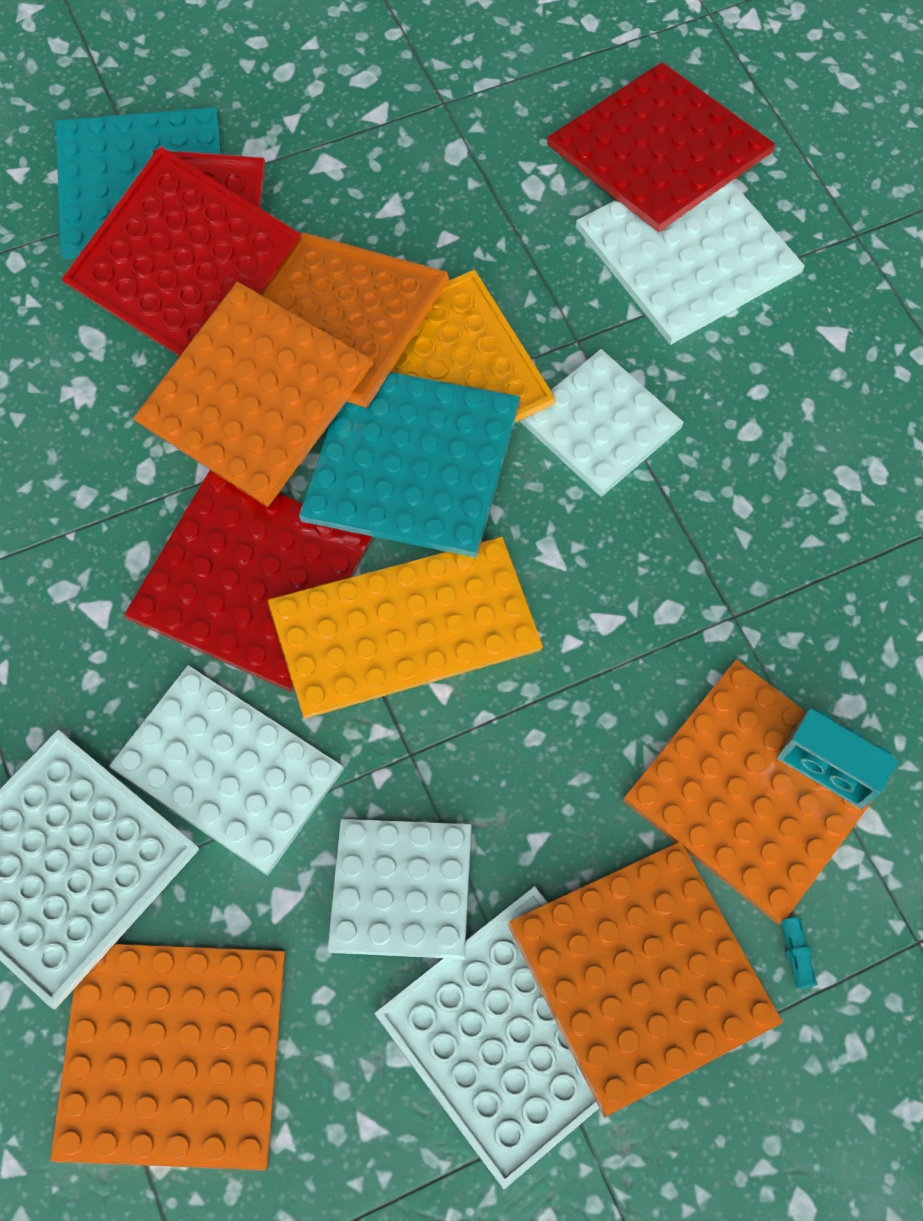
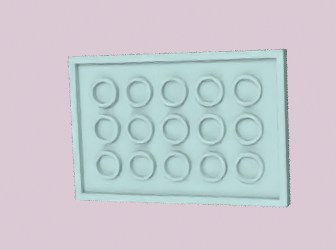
[109,665,344,876]

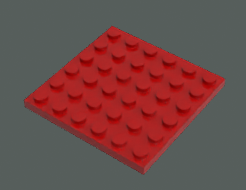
[547,62,775,233]
[61,146,302,357]
[124,470,373,693]

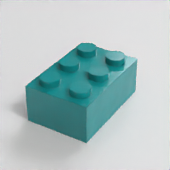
[776,708,899,810]

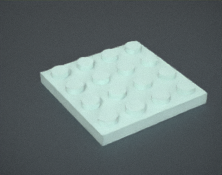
[520,349,683,497]
[328,819,472,959]

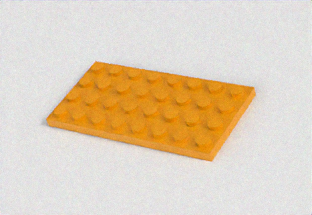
[268,537,543,719]

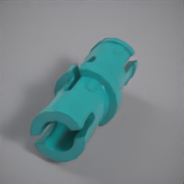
[780,917,818,989]

